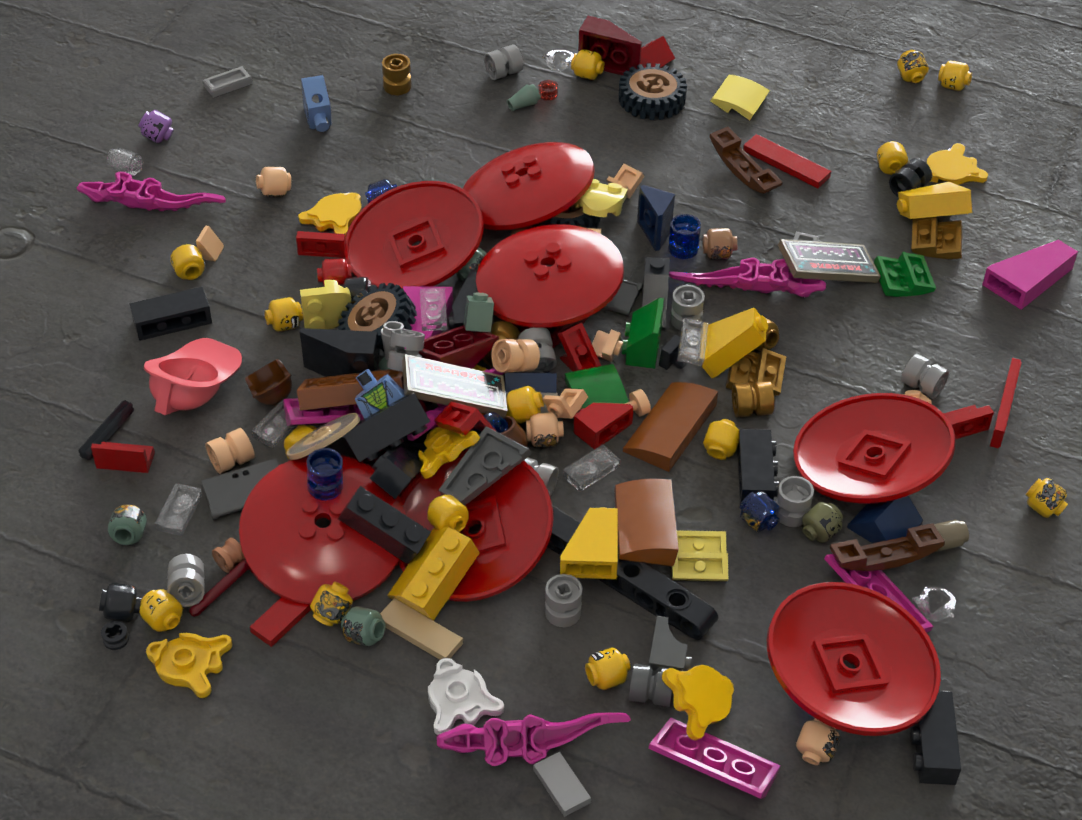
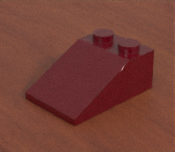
[578,15,642,75]
[419,325,499,369]

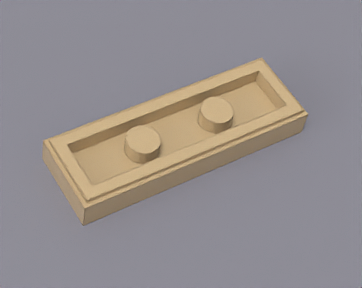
[380,598,463,660]

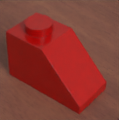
[574,403,634,450]

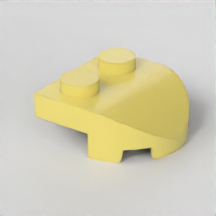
[575,179,628,217]
[300,280,351,329]

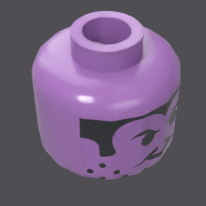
[138,110,174,143]

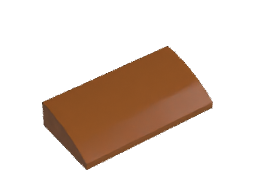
[297,369,404,411]
[623,382,718,472]
[614,479,679,566]

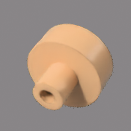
[625,389,651,417]

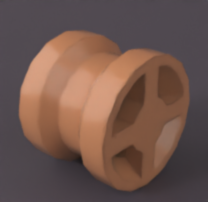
[212,538,244,573]

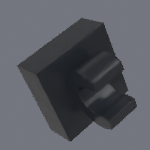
[659,334,690,370]

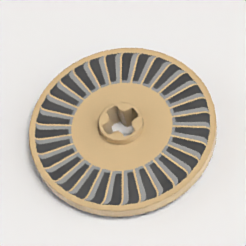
[286,413,360,460]

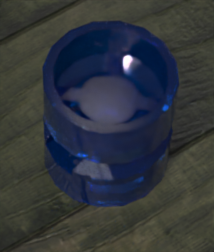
[668,214,701,259]
[307,448,343,500]

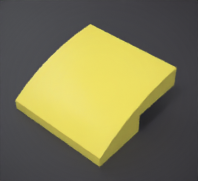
[710,75,770,120]
[671,531,729,581]

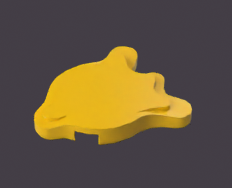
[927,143,988,185]
[298,193,362,238]
[418,427,480,479]
[146,633,232,698]
[662,665,734,741]

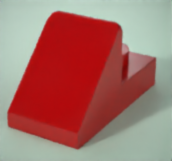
[557,322,601,372]

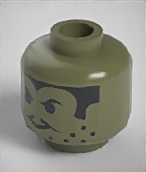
[802,502,843,543]

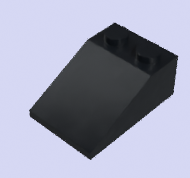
[300,328,379,377]

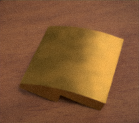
[911,217,963,259]
[726,348,786,396]

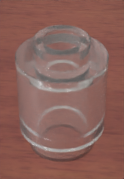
[107,148,143,176]

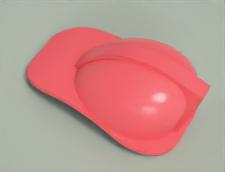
[144,338,242,415]

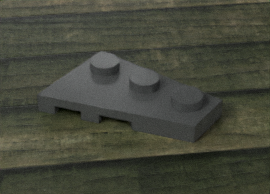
[439,426,531,505]

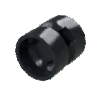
[889,158,932,197]

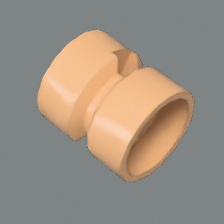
[491,339,540,373]
[205,428,255,474]

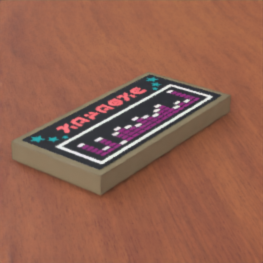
[778,239,881,283]
[402,354,508,417]

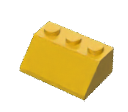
[387,527,479,621]

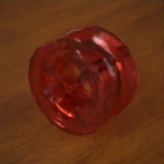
[539,80,558,101]

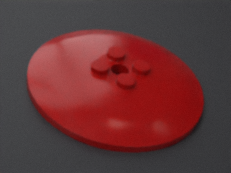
[463,142,595,230]
[344,181,484,289]
[476,224,624,328]
[793,393,955,503]
[398,450,553,602]
[239,454,405,605]
[767,582,941,736]

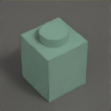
[464,292,494,332]

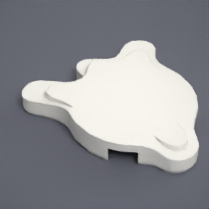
[428,658,504,735]

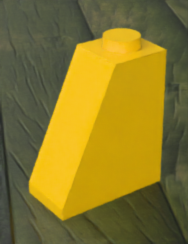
[897,182,972,219]
[699,308,768,379]
[560,507,618,579]

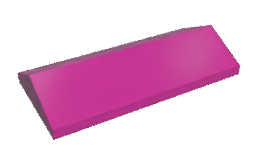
[283,398,364,426]
[824,554,934,633]
[648,718,780,799]

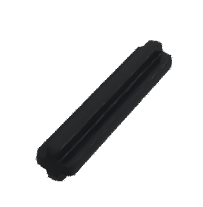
[78,400,134,460]

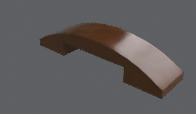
[710,126,783,194]
[830,523,945,571]

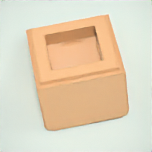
[196,226,224,261]

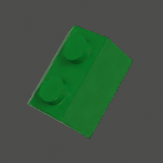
[622,298,664,369]

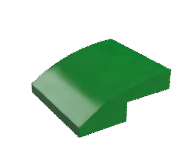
[873,252,936,297]
[565,364,629,409]

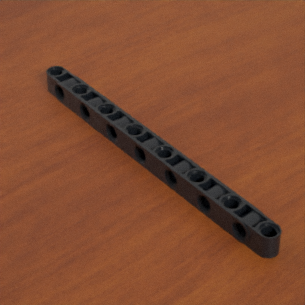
[398,429,718,640]

